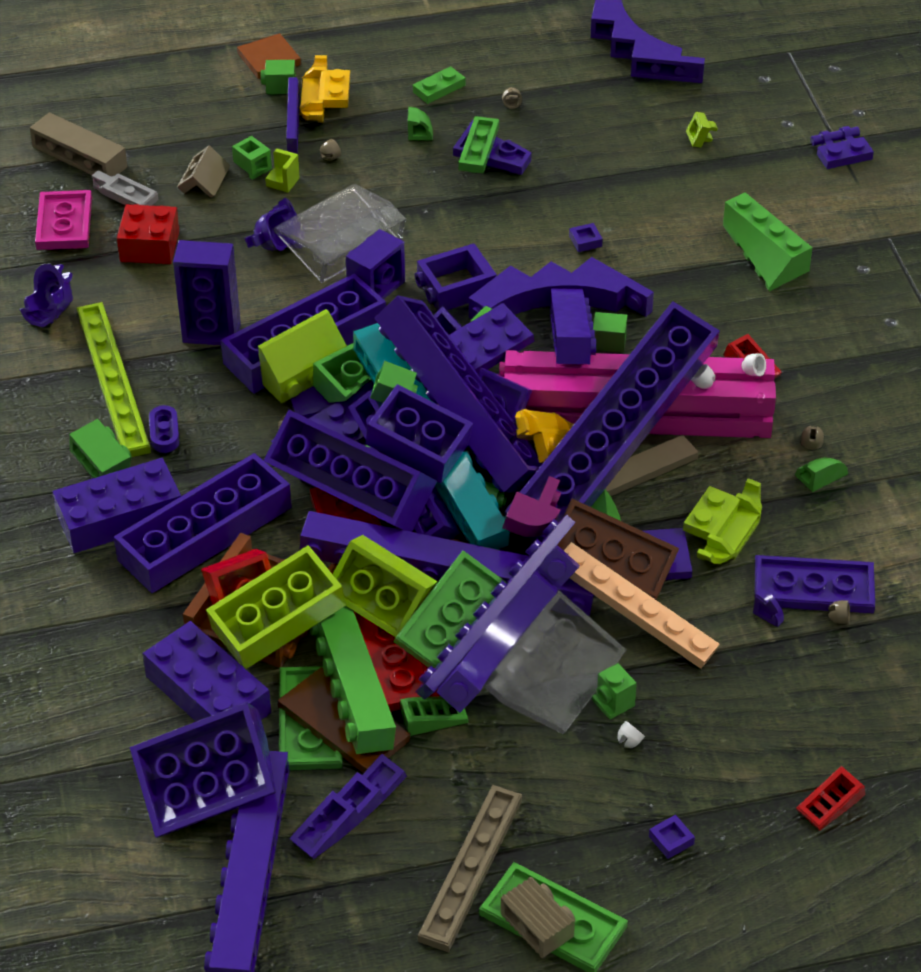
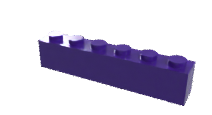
[550,288,596,364]

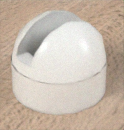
[741,354,766,376]
[691,364,715,389]
[617,721,645,748]

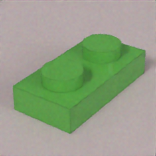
[413,66,466,104]

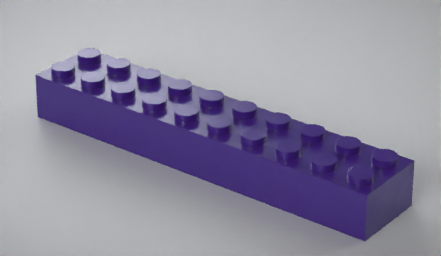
[505,301,720,543]

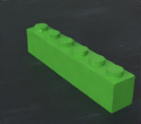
[309,606,396,754]

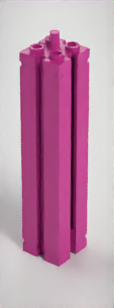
[499,350,776,438]

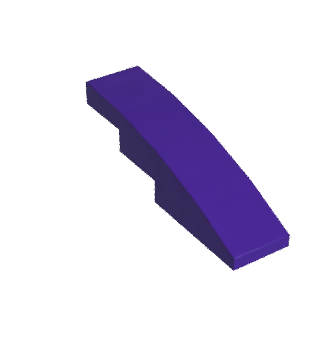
[289,754,407,859]

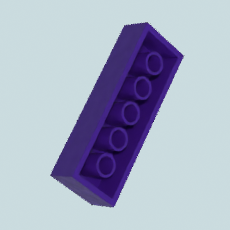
[221,273,386,394]
[263,410,437,532]
[114,453,292,593]

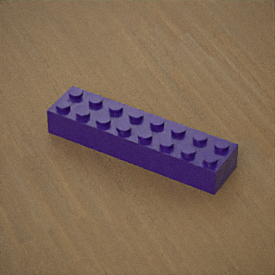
[374,295,543,493]

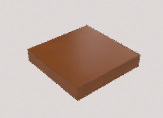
[237,33,301,79]

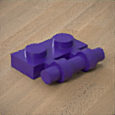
[810,126,874,169]

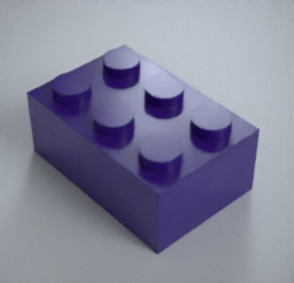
[366,384,473,484]

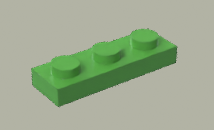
[459,116,499,174]

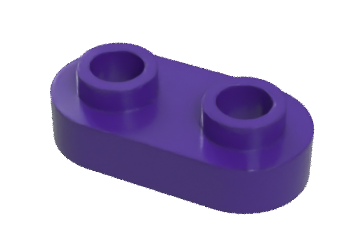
[149,405,179,453]

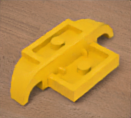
[299,55,350,123]
[515,409,574,463]

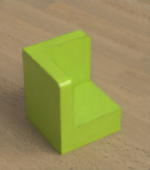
[265,149,300,193]

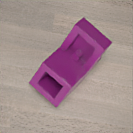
[502,476,561,537]

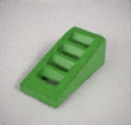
[400,696,468,736]

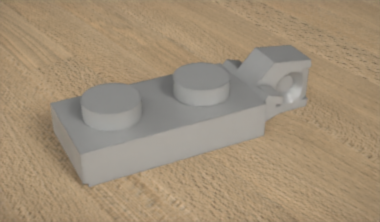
[92,170,158,206]

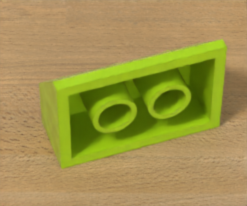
[258,309,347,403]
[333,535,437,637]

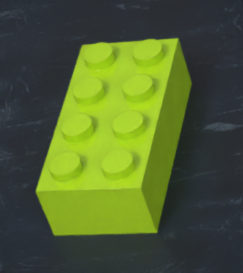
[206,545,346,669]

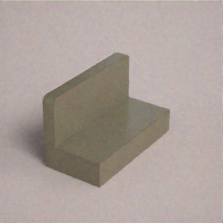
[177,145,230,197]

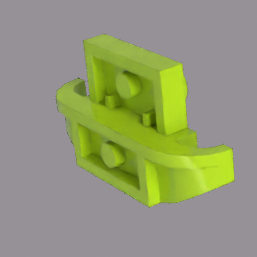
[683,478,762,564]

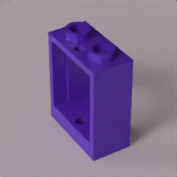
[414,243,497,310]

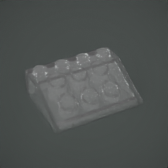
[274,184,406,283]
[483,590,626,734]

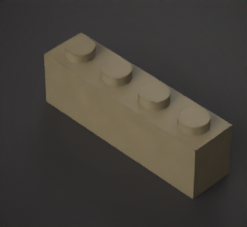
[30,112,128,177]

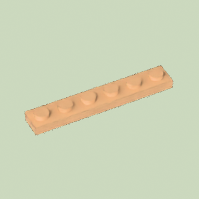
[564,542,719,669]

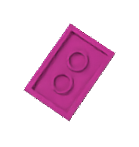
[35,190,92,250]

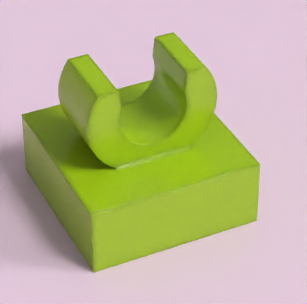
[686,112,718,148]

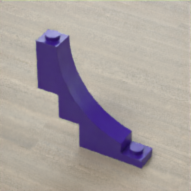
[591,0,705,83]
[469,257,654,319]
[437,545,580,713]

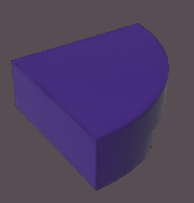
[753,587,784,627]

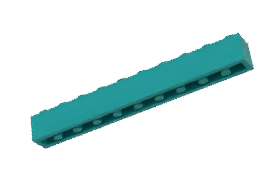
[353,323,510,550]

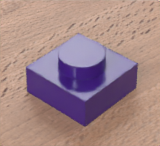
[569,223,603,252]
[649,815,695,859]

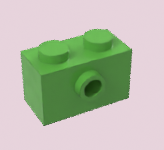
[69,419,132,478]

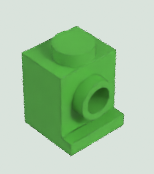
[232,136,272,180]
[592,663,637,720]

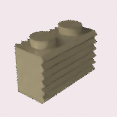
[501,877,575,958]

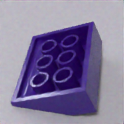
[130,702,276,838]

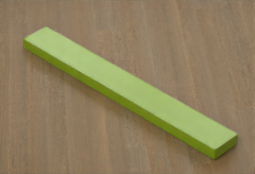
[76,302,151,457]

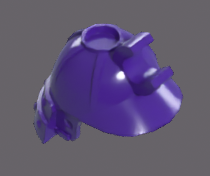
[244,198,305,251]
[20,263,73,327]

